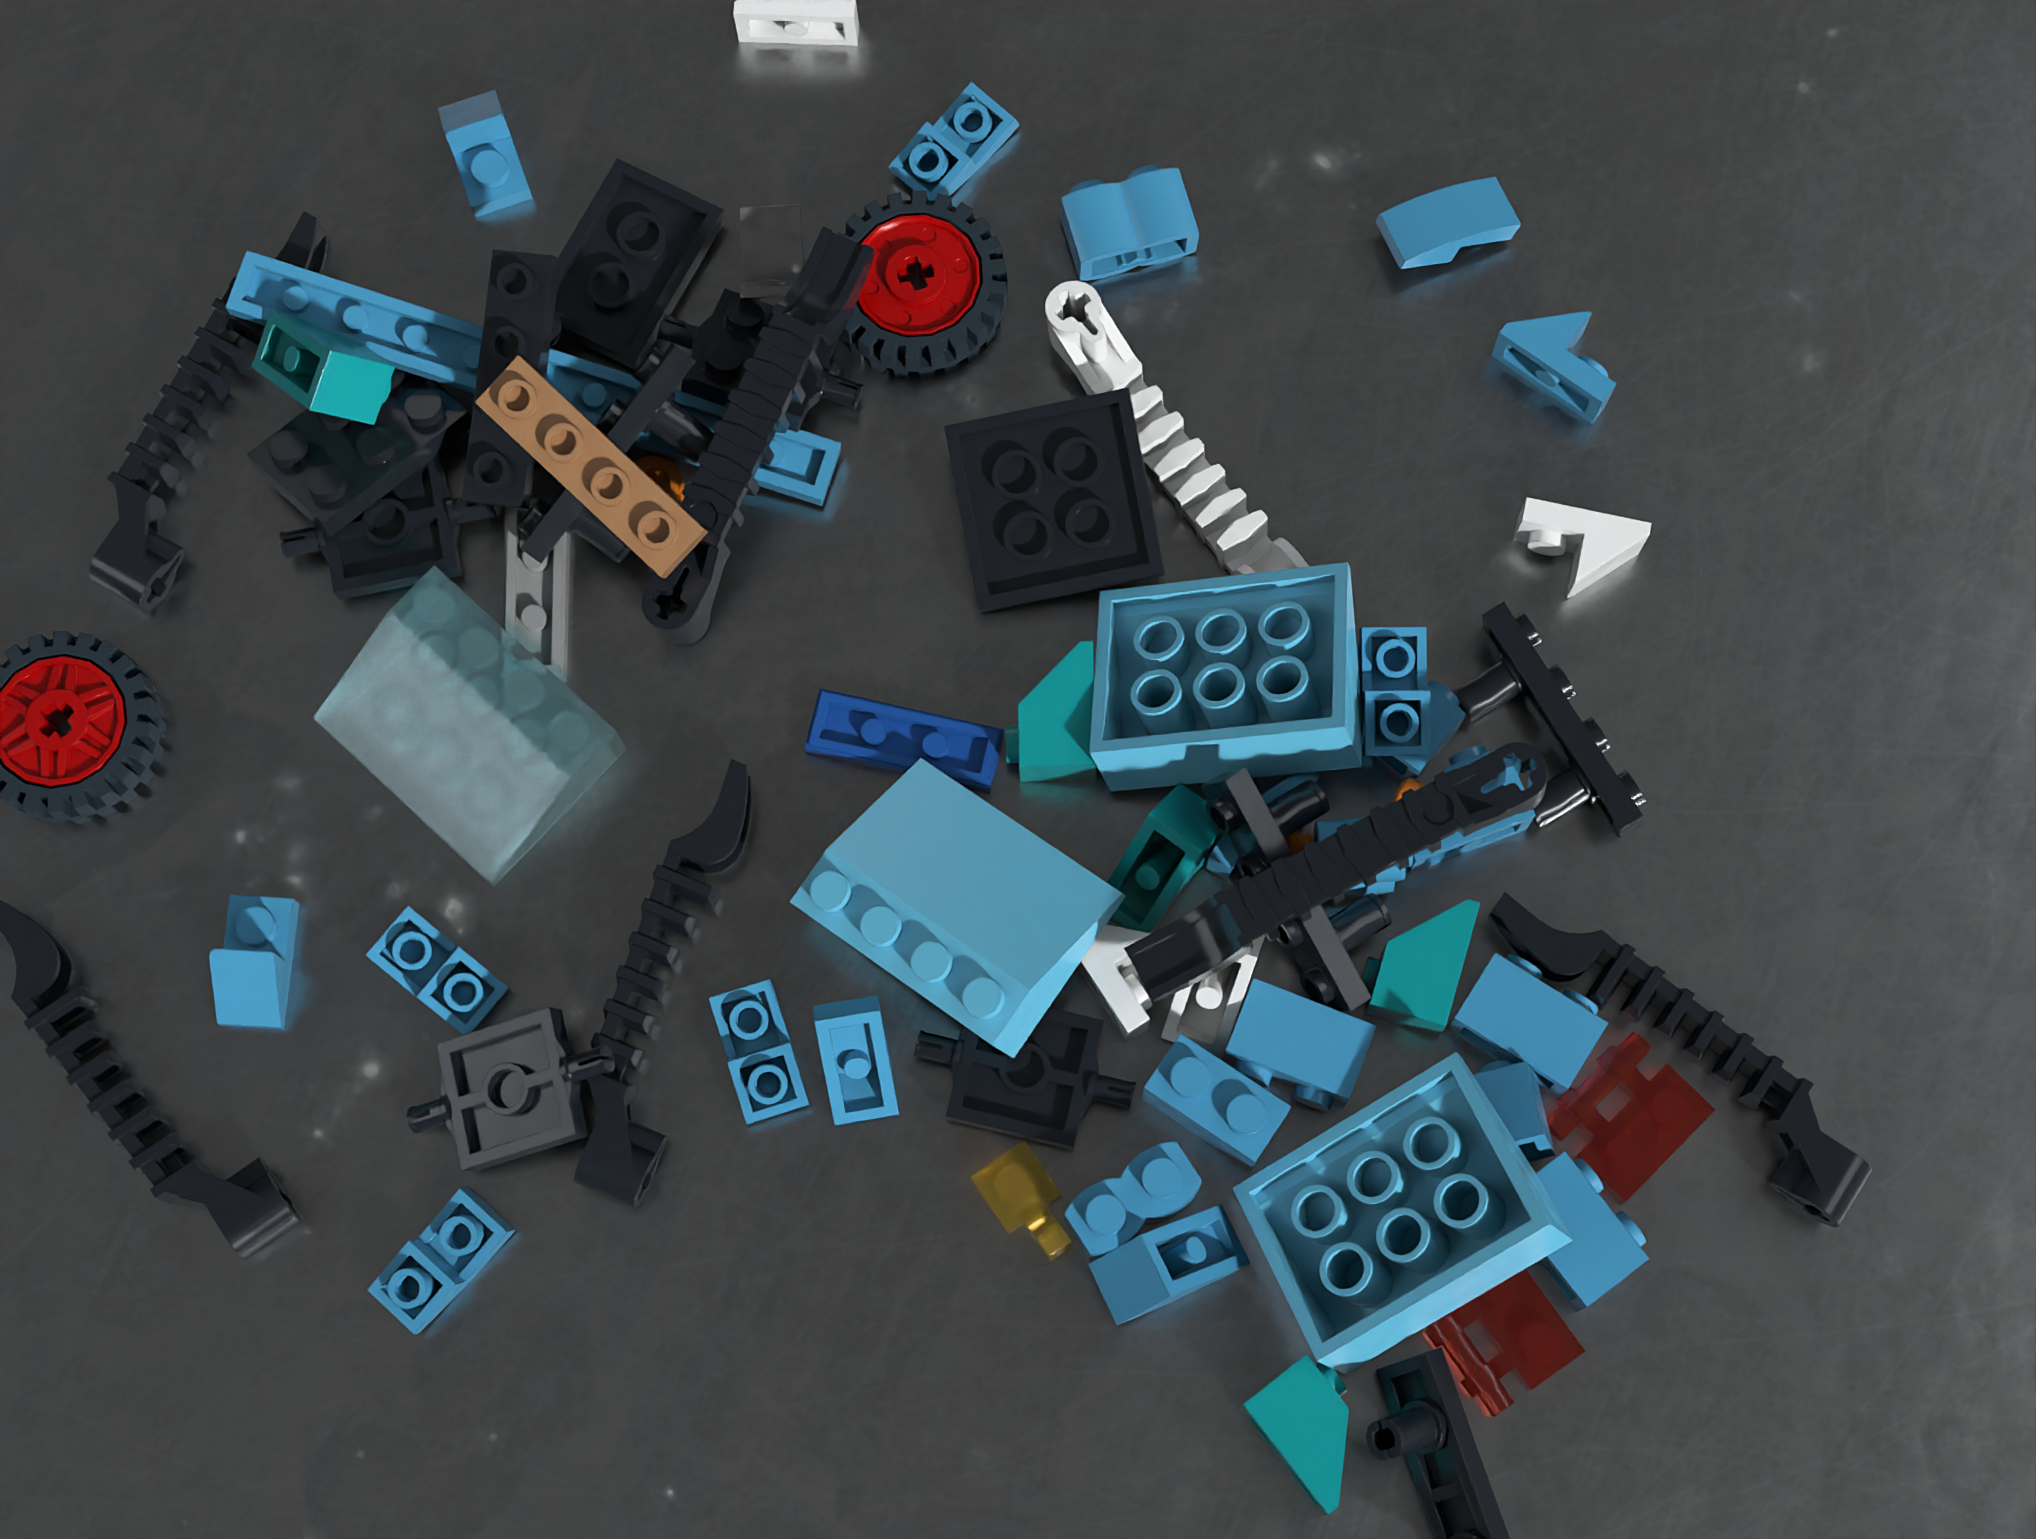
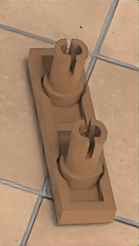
[475,355,708,579]

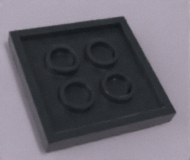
[944,387,1166,612]

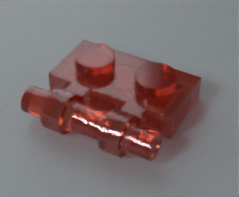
[1547,1032,1715,1205]
[1424,1268,1585,1417]

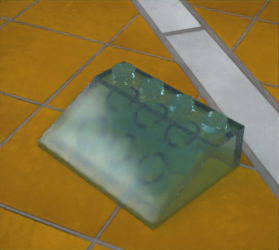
[313,565,627,887]

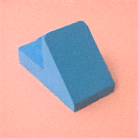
[438,90,533,218]
[1491,311,1617,424]
[209,895,299,1029]
[813,995,899,1125]

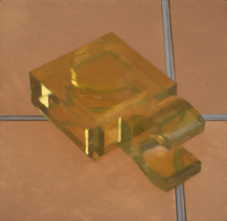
[970,1140,1072,1262]

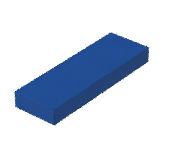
[804,688,1004,794]

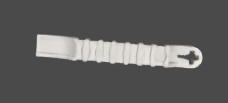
[1045,281,1310,576]

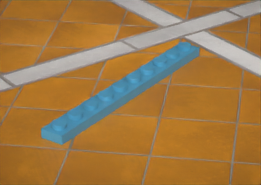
[225,250,841,506]

